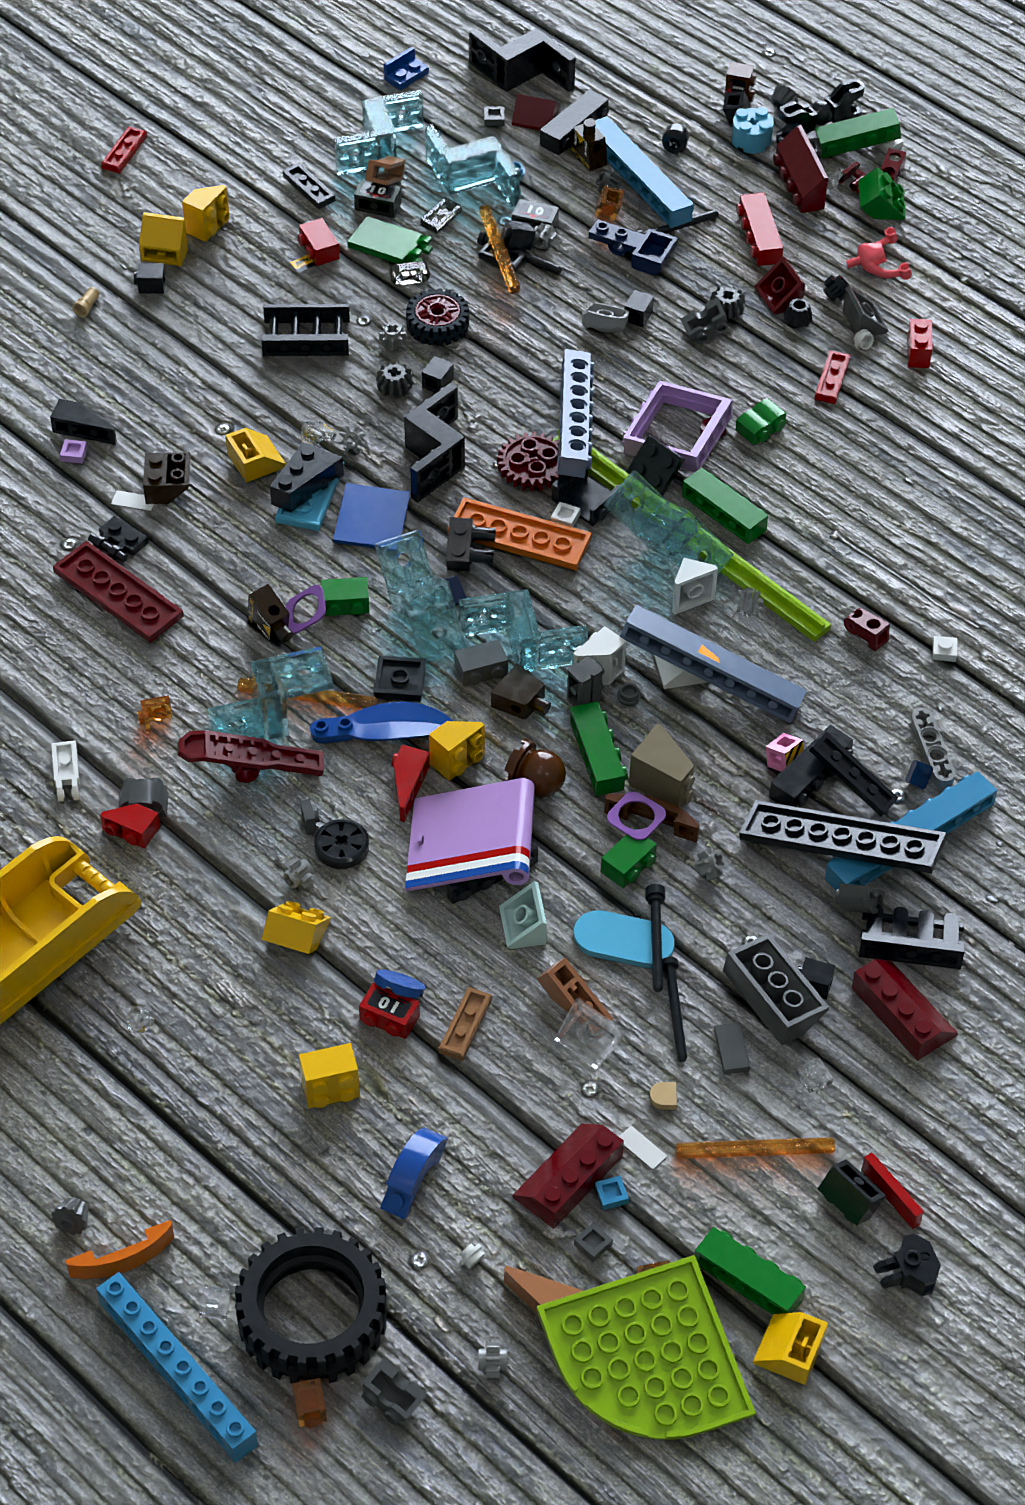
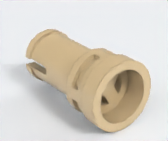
[72,287,100,317]

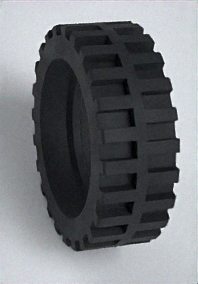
[235,1227,388,1386]

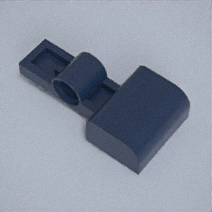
[588,219,678,275]

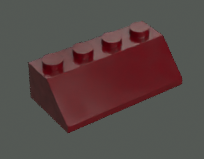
[773,125,828,214]
[852,959,958,1061]
[512,1123,624,1229]

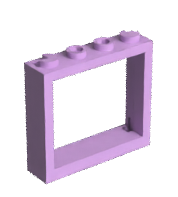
[622,381,733,473]

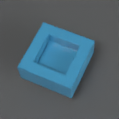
[594,1175,629,1210]

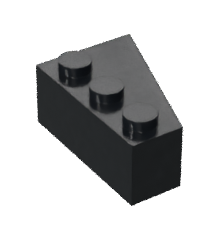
[270,442,344,512]

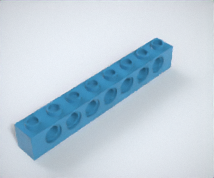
[96,1272,258,1463]

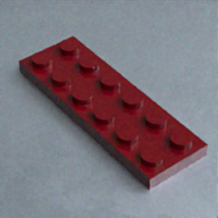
[53,541,184,643]

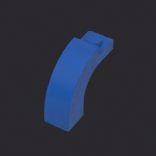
[380,1128,448,1219]

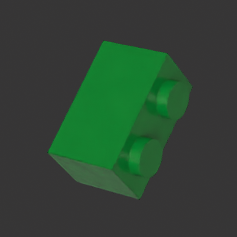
[321,577,369,616]
[600,828,657,888]

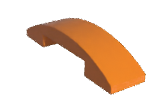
[65,1220,175,1279]

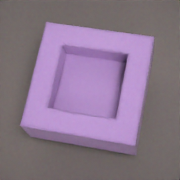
[60,439,88,464]

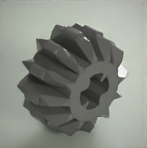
[710,285,746,321]
[376,362,413,398]

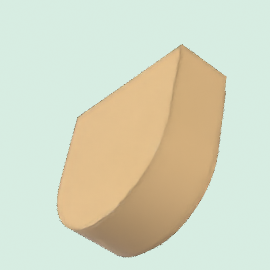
[650,1082,677,1110]

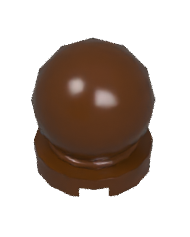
[503,738,566,798]

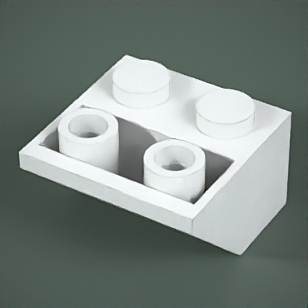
[573,626,626,685]

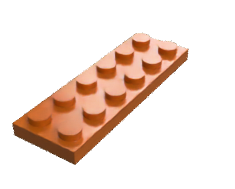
[447,497,592,571]

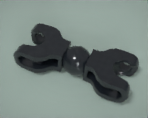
[776,79,865,144]

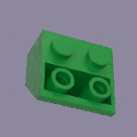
[859,167,906,220]

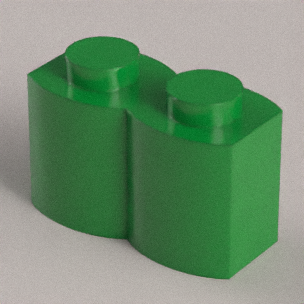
[735,398,787,445]

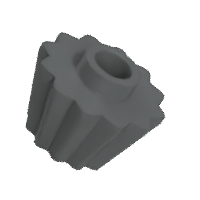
[771,84,799,110]
[51,1197,88,1235]

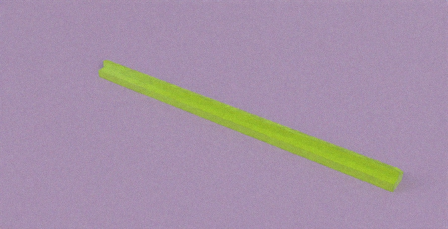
[553,430,831,642]

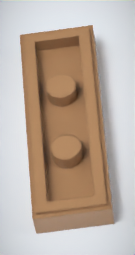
[439,987,492,1061]

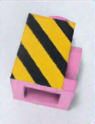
[766,733,804,772]

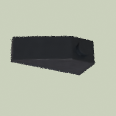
[50,399,117,445]

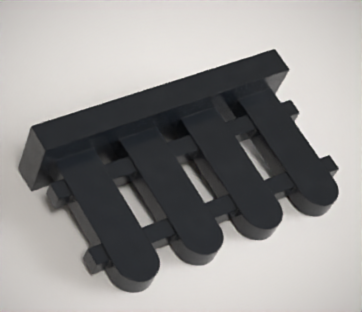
[859,904,965,970]

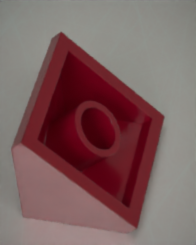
[512,94,561,131]
[754,256,805,315]

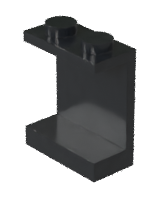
[552,469,623,526]

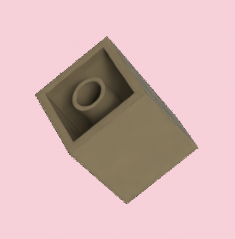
[629,723,695,809]

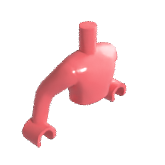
[846,227,912,280]

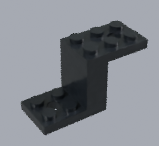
[469,28,576,92]
[404,382,465,503]

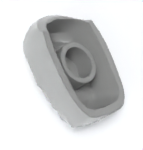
[581,302,629,333]

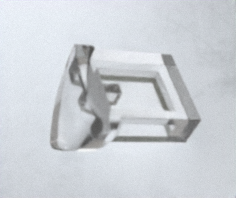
[301,421,337,446]

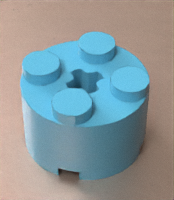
[732,107,774,154]

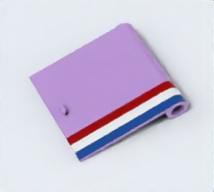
[405,778,535,892]

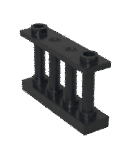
[261,304,350,356]

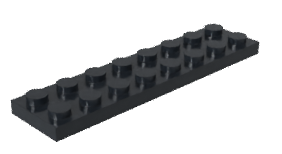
[739,800,947,874]

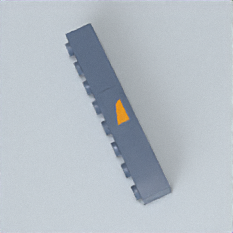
[620,604,807,723]

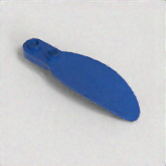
[310,702,452,743]

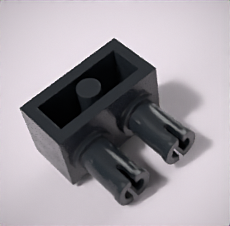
[446,517,496,571]

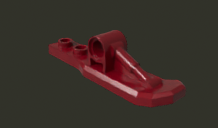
[177,730,324,783]

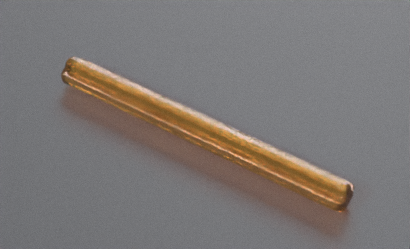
[479,204,520,294]
[237,678,378,709]
[675,1137,835,1159]

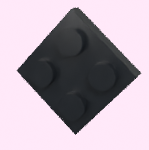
[626,435,685,498]
[374,655,426,701]

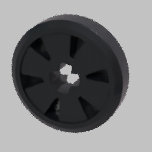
[314,819,369,869]

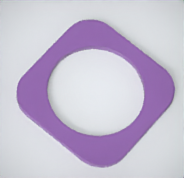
[286,585,326,634]
[607,792,666,840]

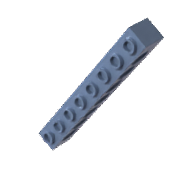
[558,349,594,478]

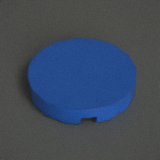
[374,970,426,999]

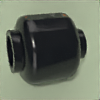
[662,123,689,153]

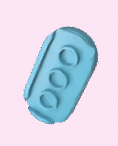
[574,910,674,968]

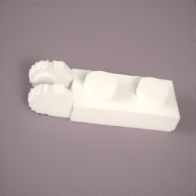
[51,740,80,802]

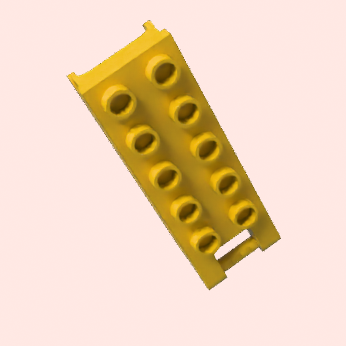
[0,836,142,1025]

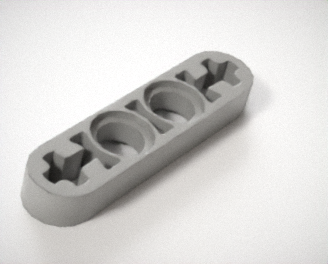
[911,708,956,788]

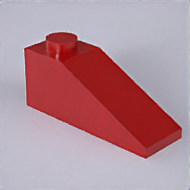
[391,745,430,822]

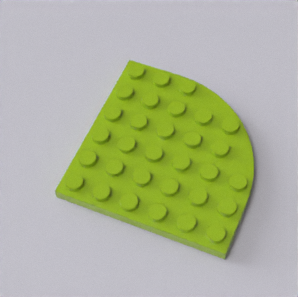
[536,1255,756,1440]

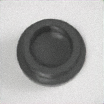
[617,683,641,706]

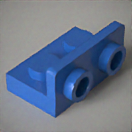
[384,47,429,91]

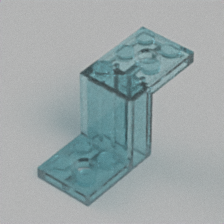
[334,89,423,175]
[425,124,521,207]
[604,470,734,574]
[375,530,466,661]
[458,589,588,672]
[207,646,333,740]

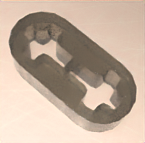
[389,261,431,285]

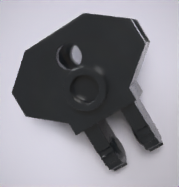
[873,1233,941,1296]

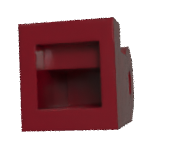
[881,148,906,183]
[843,608,890,651]

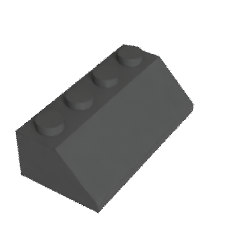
[723,933,829,1045]

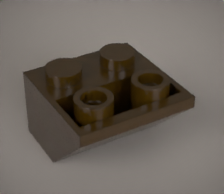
[143,452,190,504]

